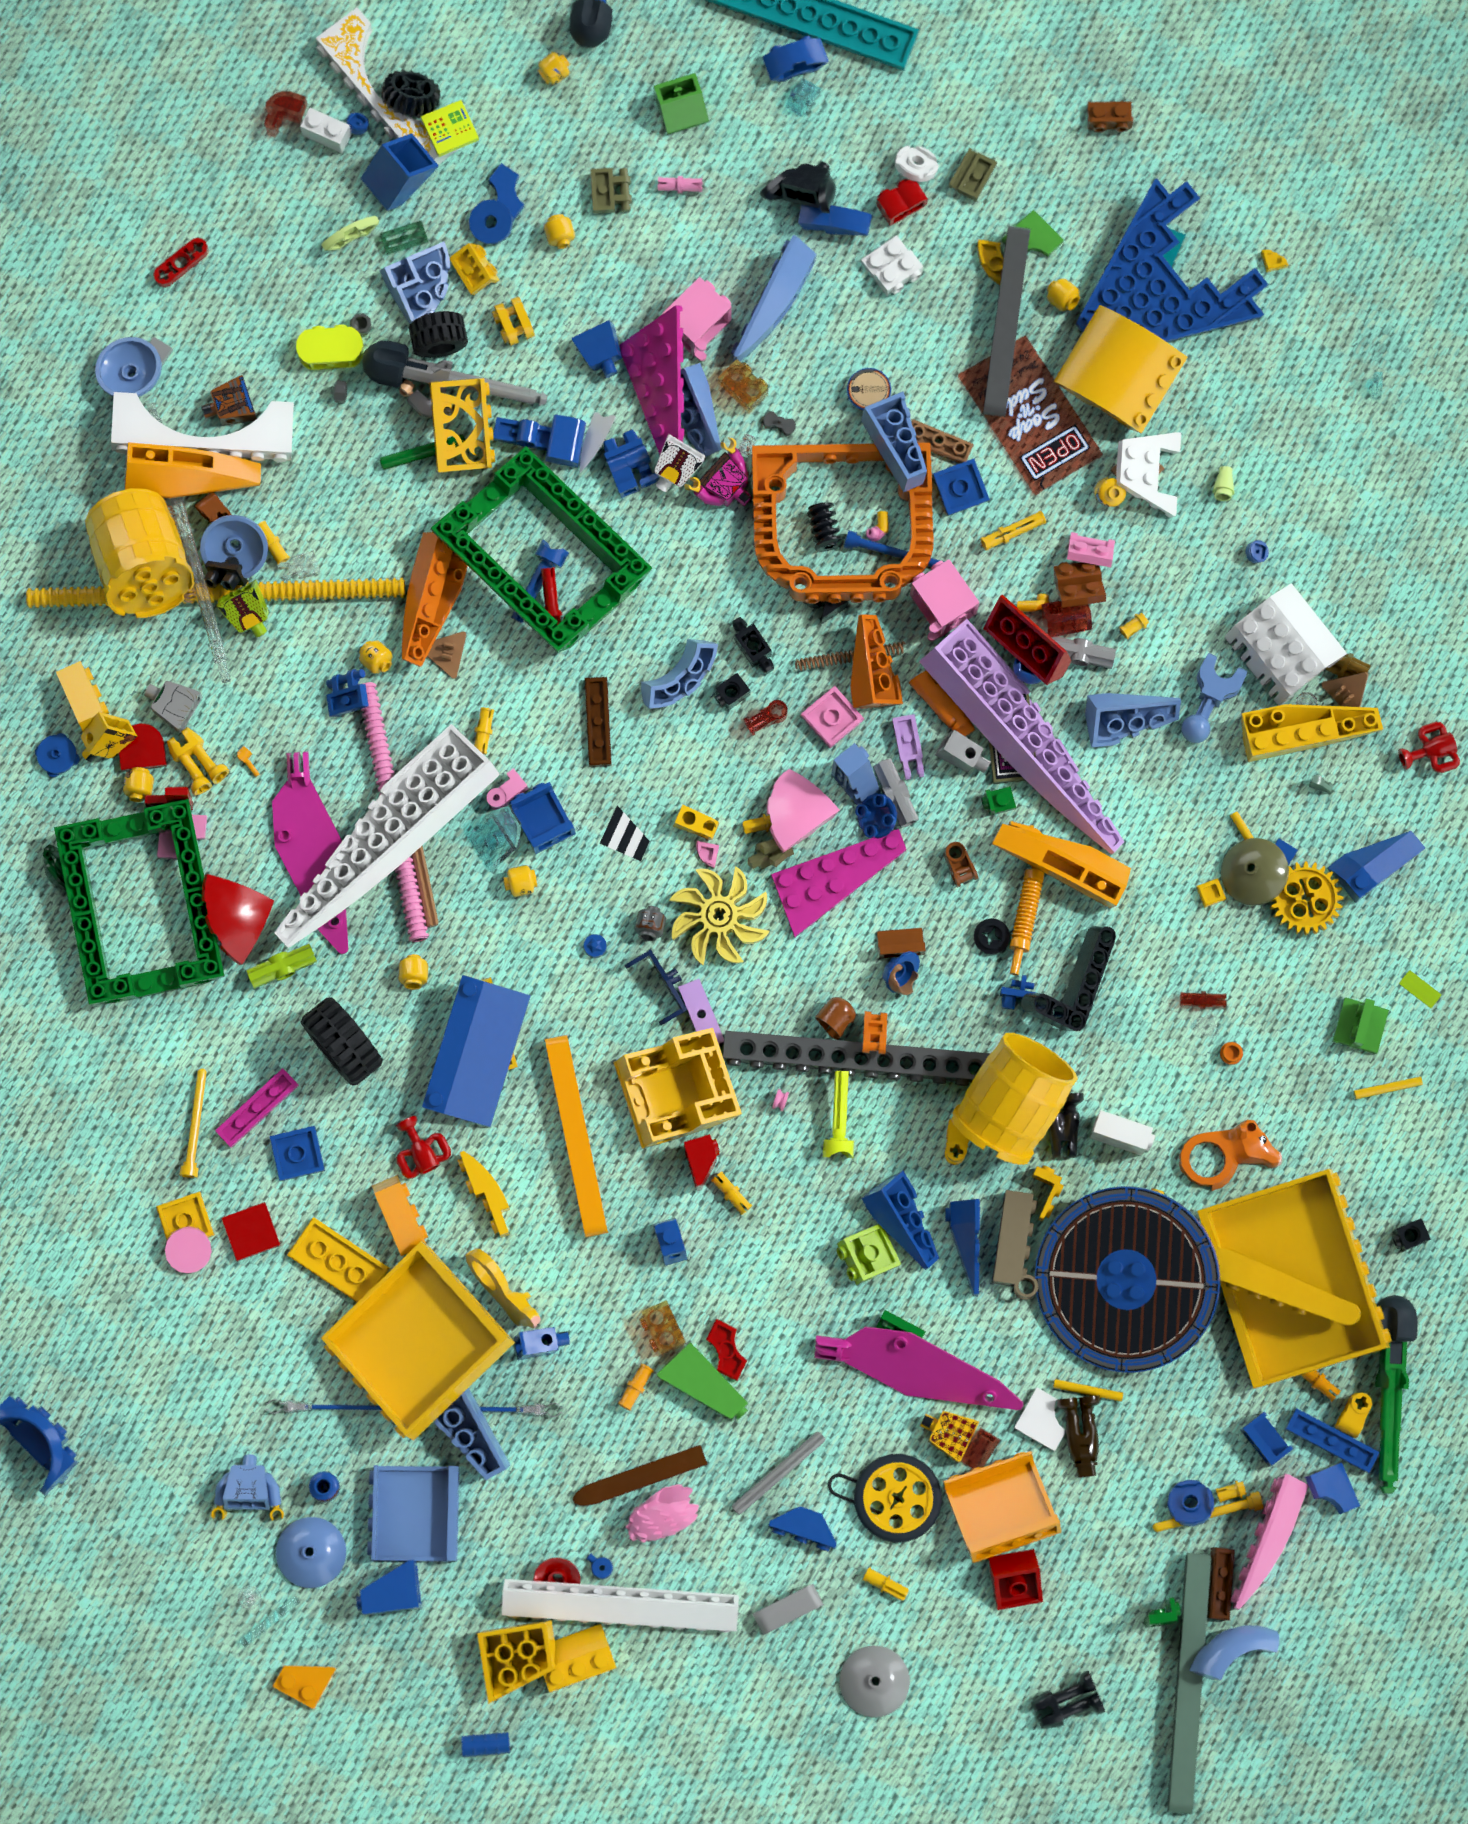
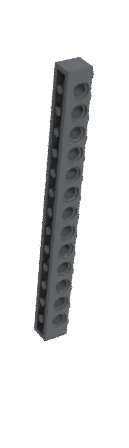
[723,1031,990,1086]

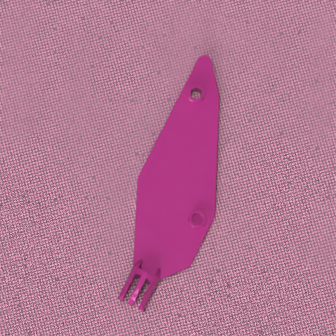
[272,751,349,954]
[814,1327,1023,1410]

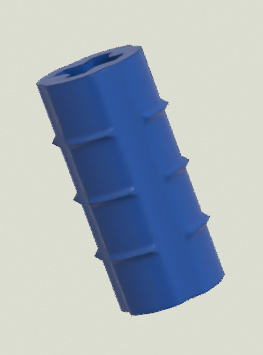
[461,1732,510,1757]

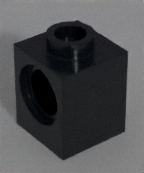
[715,673,751,711]
[1392,1218,1431,1252]

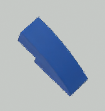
[798,205,872,236]

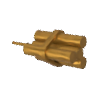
[1325,653,1371,678]

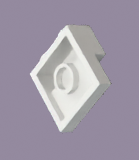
[861,235,923,296]

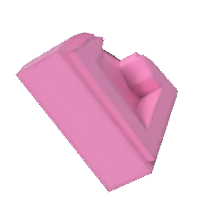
[697,841,719,868]

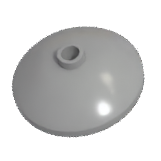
[839,1646,910,1717]

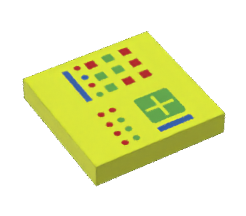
[421,100,479,157]

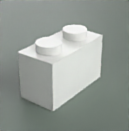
[300,108,351,153]

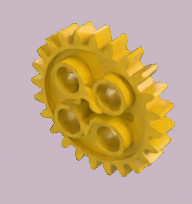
[1270,861,1344,935]

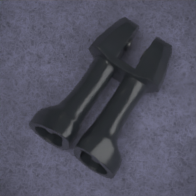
[1031,1670,1106,1729]

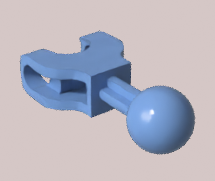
[1182,653,1247,743]

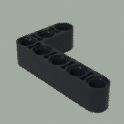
[1021,926,1116,1031]

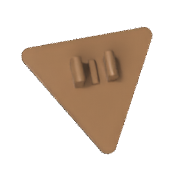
[427,631,466,679]
[1322,672,1368,707]

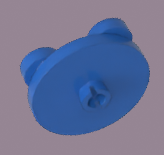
[35,733,80,778]

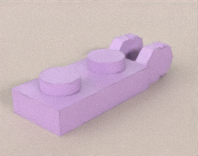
[892,714,924,780]

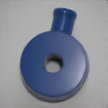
[586,1553,613,1579]

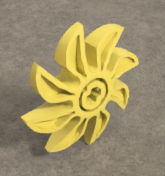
[669,866,770,966]

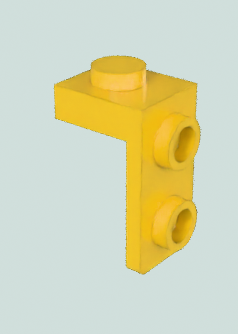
[1032,1165,1064,1222]

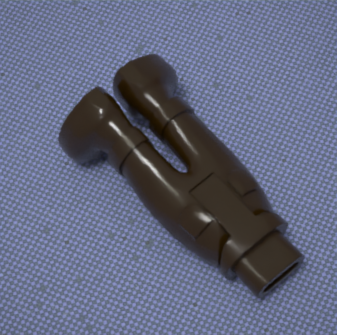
[1057,1395,1101,1478]

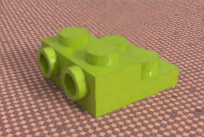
[836,1224,901,1285]

